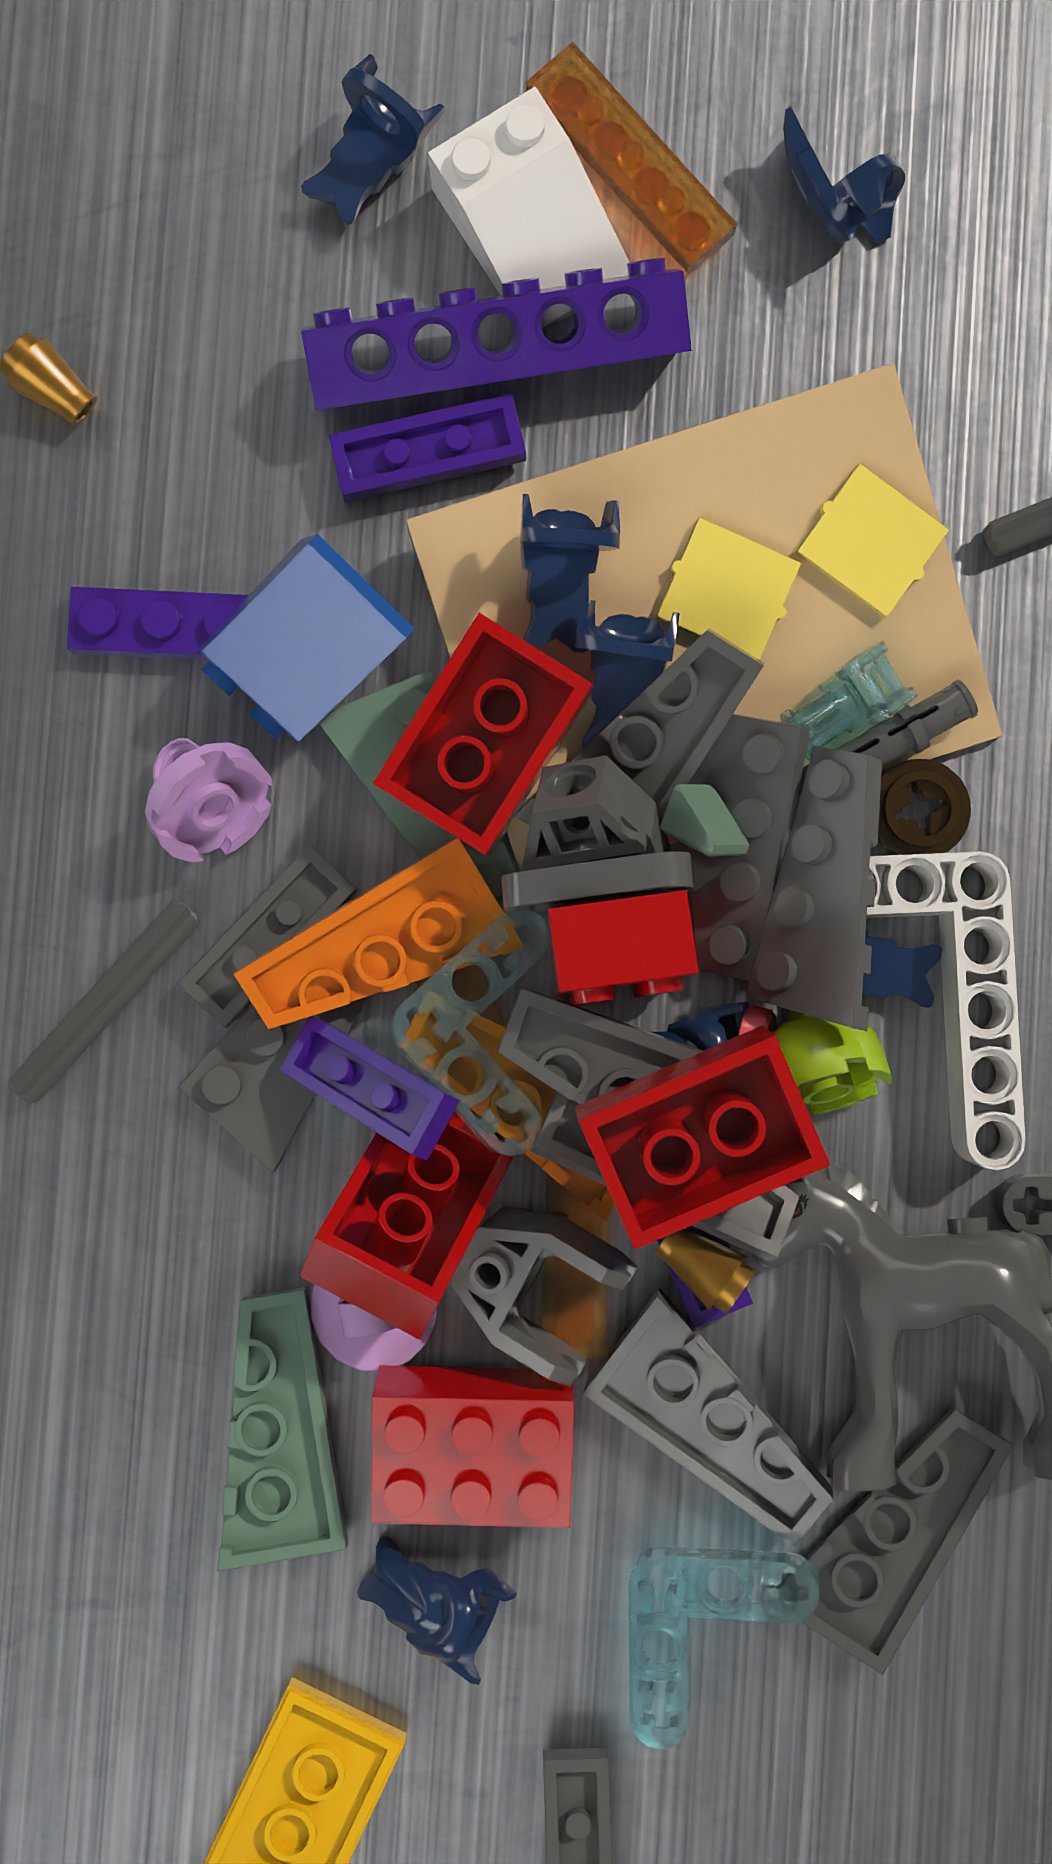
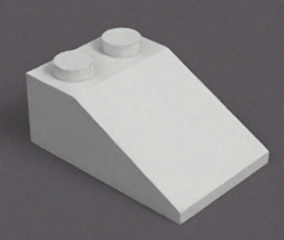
[428,87,630,332]

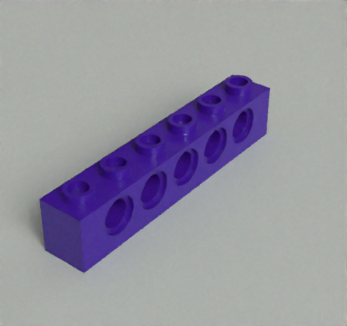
[301,258,692,410]

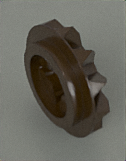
[878,759,971,855]

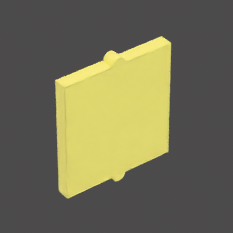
[795,464,949,618]
[656,518,802,660]

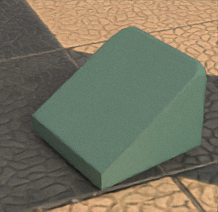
[660,784,750,857]

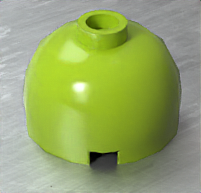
[772,1010,893,1116]

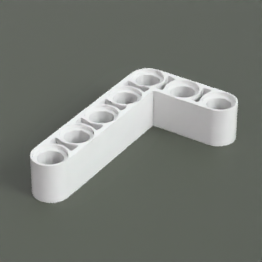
[867,852,1025,1170]

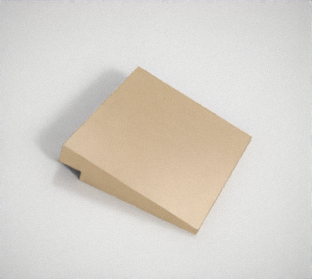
[406,363,1003,872]

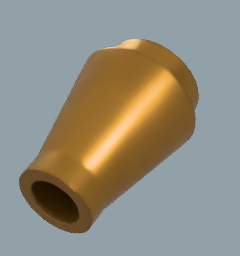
[0,332,97,426]
[655,1228,757,1314]

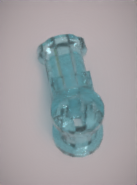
[779,641,918,761]

